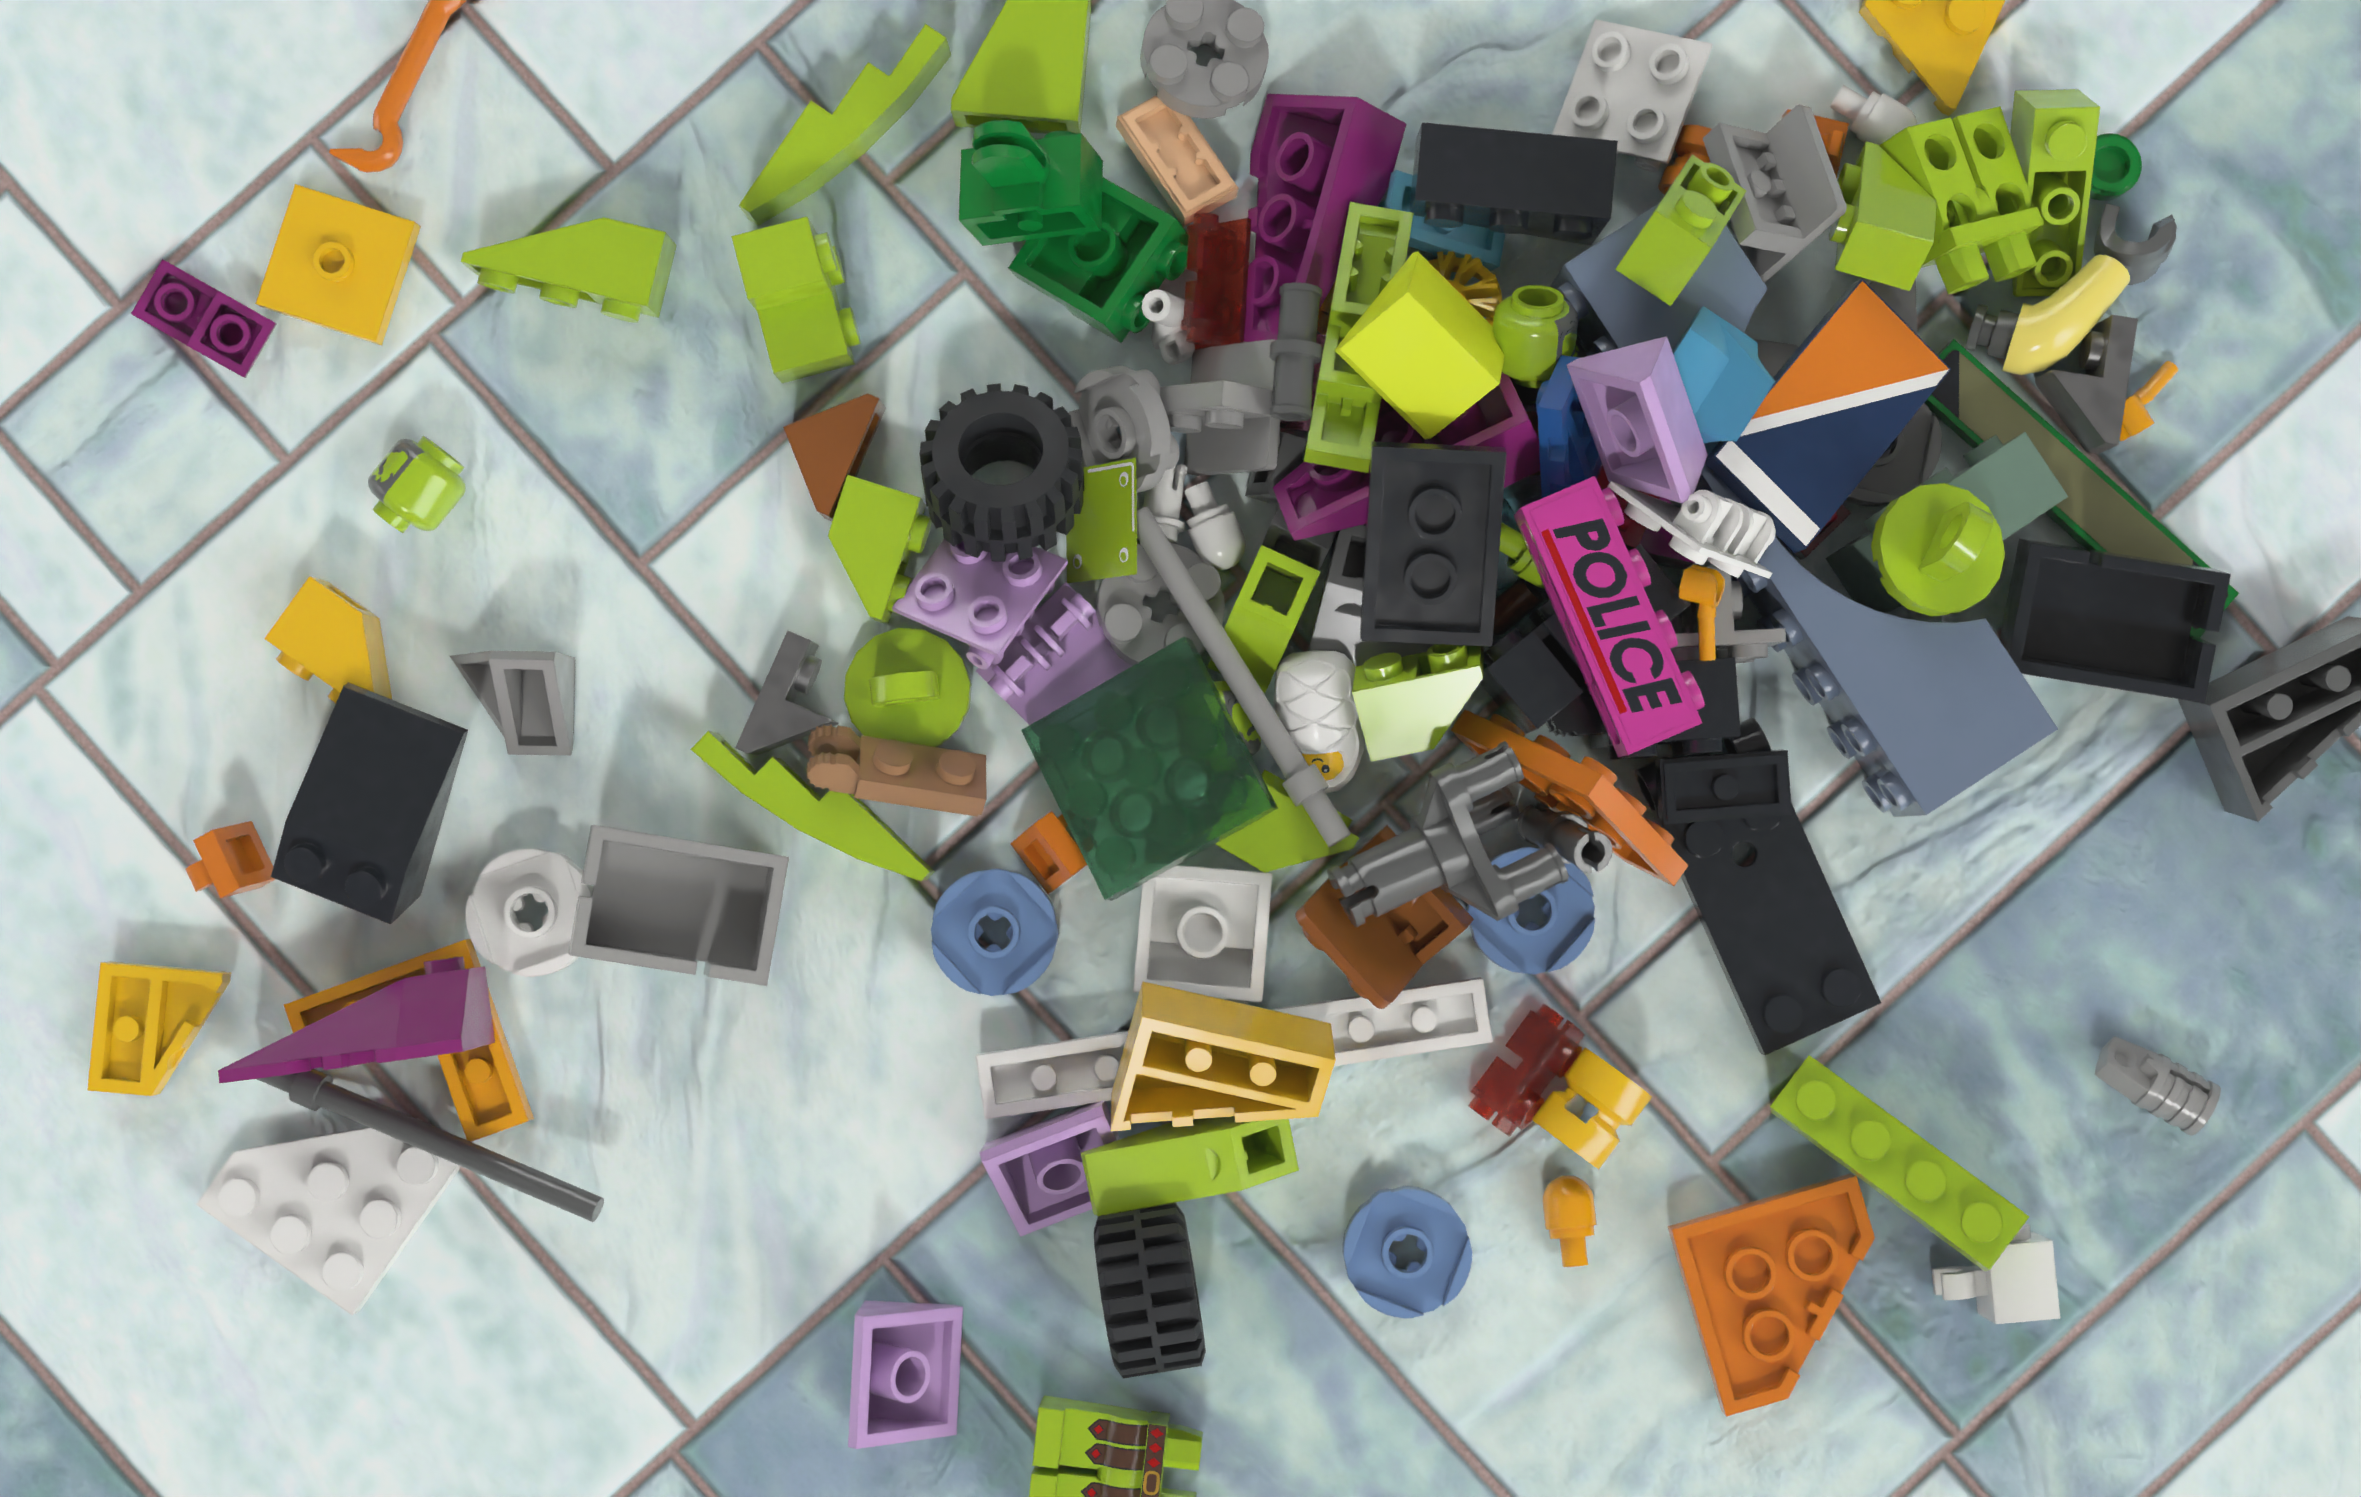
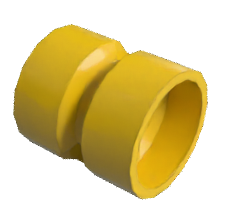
[1531,1047,1652,1170]

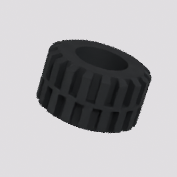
[919,383,1085,562]
[1094,1202,1206,1379]

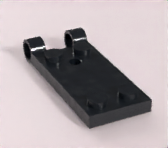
[1635,718,1881,1055]

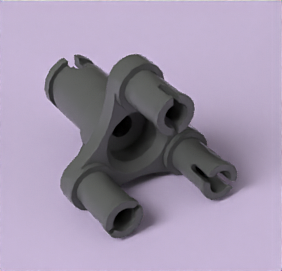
[1327,741,1569,927]

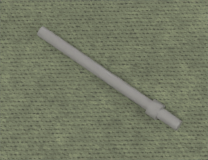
[1137,507,1351,847]

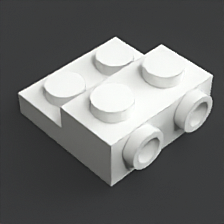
[1133,863,1272,1005]

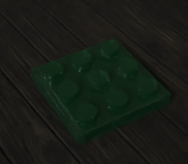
[1021,636,1278,901]

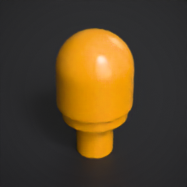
[1543,1175,1597,1267]

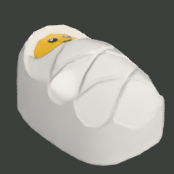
[1273,650,1365,793]

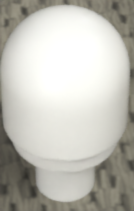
[1830,85,1917,145]
[1184,481,1246,570]

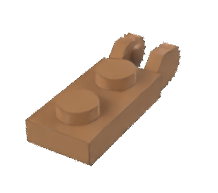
[806,724,987,817]

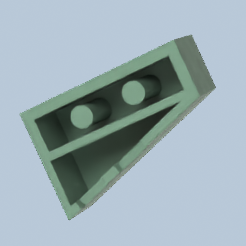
[1825,432,2068,613]

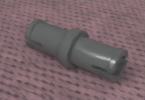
[1269,283,1322,421]
[1517,803,1612,873]

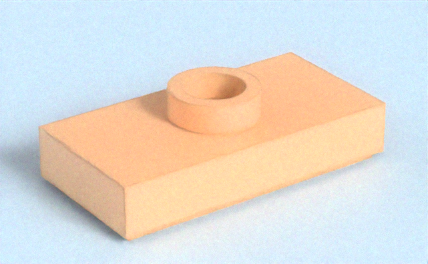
[1116,96,1238,227]

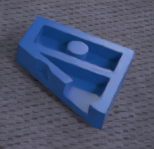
[1536,355,1602,498]

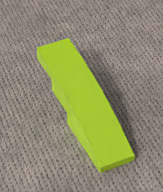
[739,24,951,226]
[1304,202,1414,473]
[690,731,935,881]

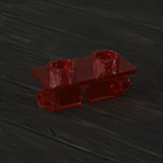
[1180,213,1252,350]
[1468,1003,1585,1137]

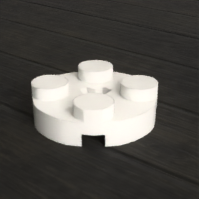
[465,849,593,977]

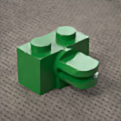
[959,120,1103,246]

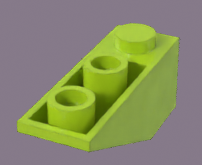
[2010,89,2100,297]
[461,217,677,323]
[1081,1116,1299,1216]

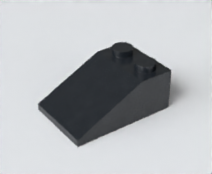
[271,682,468,924]

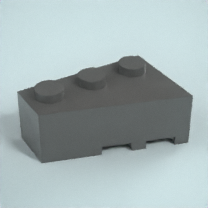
[2178,616,2361,822]

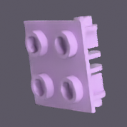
[892,539,1068,670]
[976,582,1155,761]

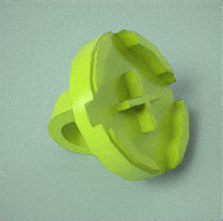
[1871,483,2005,617]
[844,628,972,747]

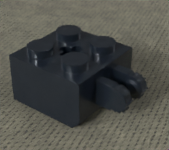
[1546,657,1741,760]

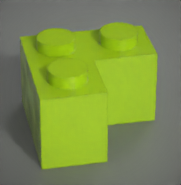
[731,217,861,383]

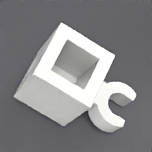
[1932,1224,2060,1324]

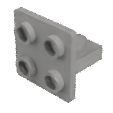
[1703,105,1847,282]
[1160,339,1280,476]
[1671,566,1786,663]

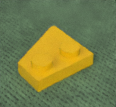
[87,961,231,1096]

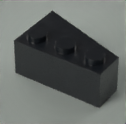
[1410,122,1618,246]

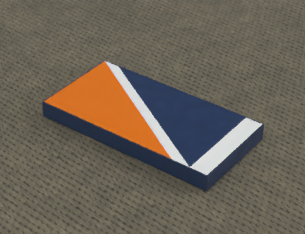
[1705,279,1951,553]

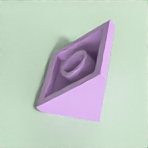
[1567,336,1708,503]
[979,1101,1120,1237]
[848,1300,963,1449]

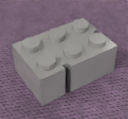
[568,825,789,986]

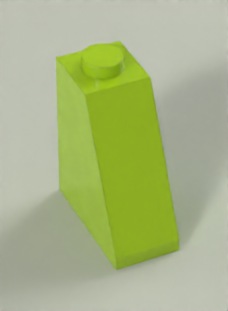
[951,0,1092,134]

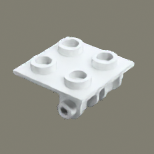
[1552,19,1712,172]
[1608,481,1776,578]

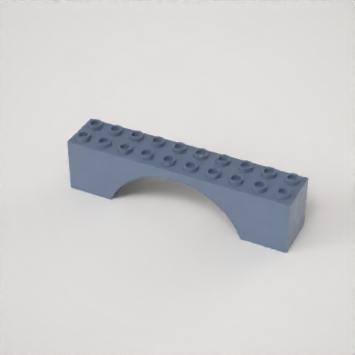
[1550,203,2058,817]

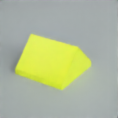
[1335,251,1505,439]

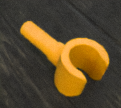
[2120,361,2178,442]
[1679,565,1725,661]

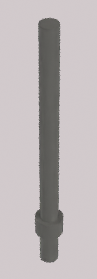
[257,1069,604,1222]

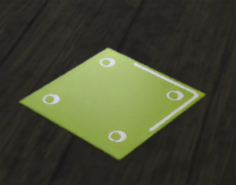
[1066,458,1137,583]

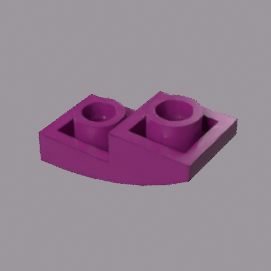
[131,259,277,378]

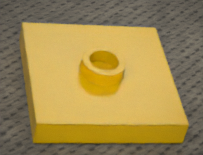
[255,184,421,346]

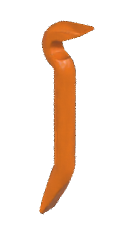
[329,0,467,173]

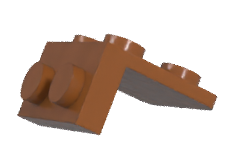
[1295,825,1474,1009]

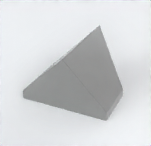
[450,651,575,755]

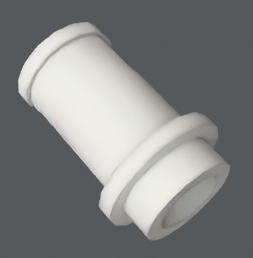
[1143,464,1188,544]

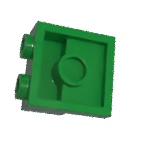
[1008,177,1192,343]

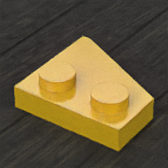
[1859,0,2005,116]

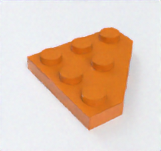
[1451,710,1688,886]
[1667,1173,1875,1417]

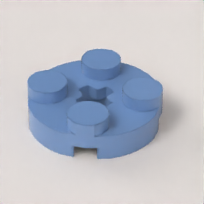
[1466,847,1595,975]
[931,868,1059,996]
[1342,1186,1472,1318]

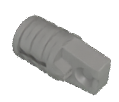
[2095,1036,2221,1136]

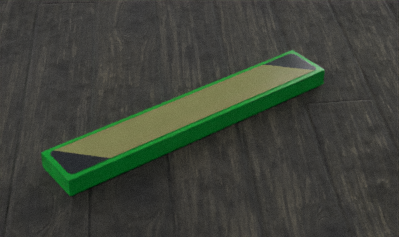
[1924,339,2239,638]

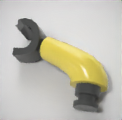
[1965,203,2177,375]

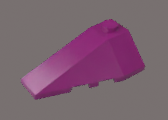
[1243,94,1407,342]
[1273,372,1540,541]
[218,956,495,1083]

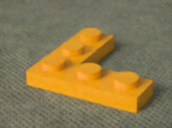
[284,939,534,1142]

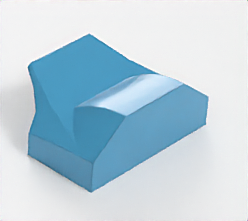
[1672,306,1775,443]

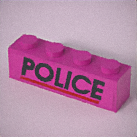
[1513,476,1704,757]

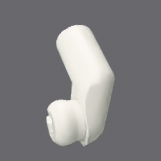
[1142,289,1196,365]

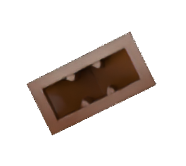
[783,393,886,521]

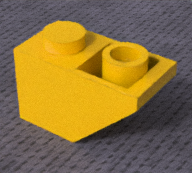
[264,576,392,704]

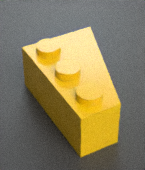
[1110,981,1336,1131]

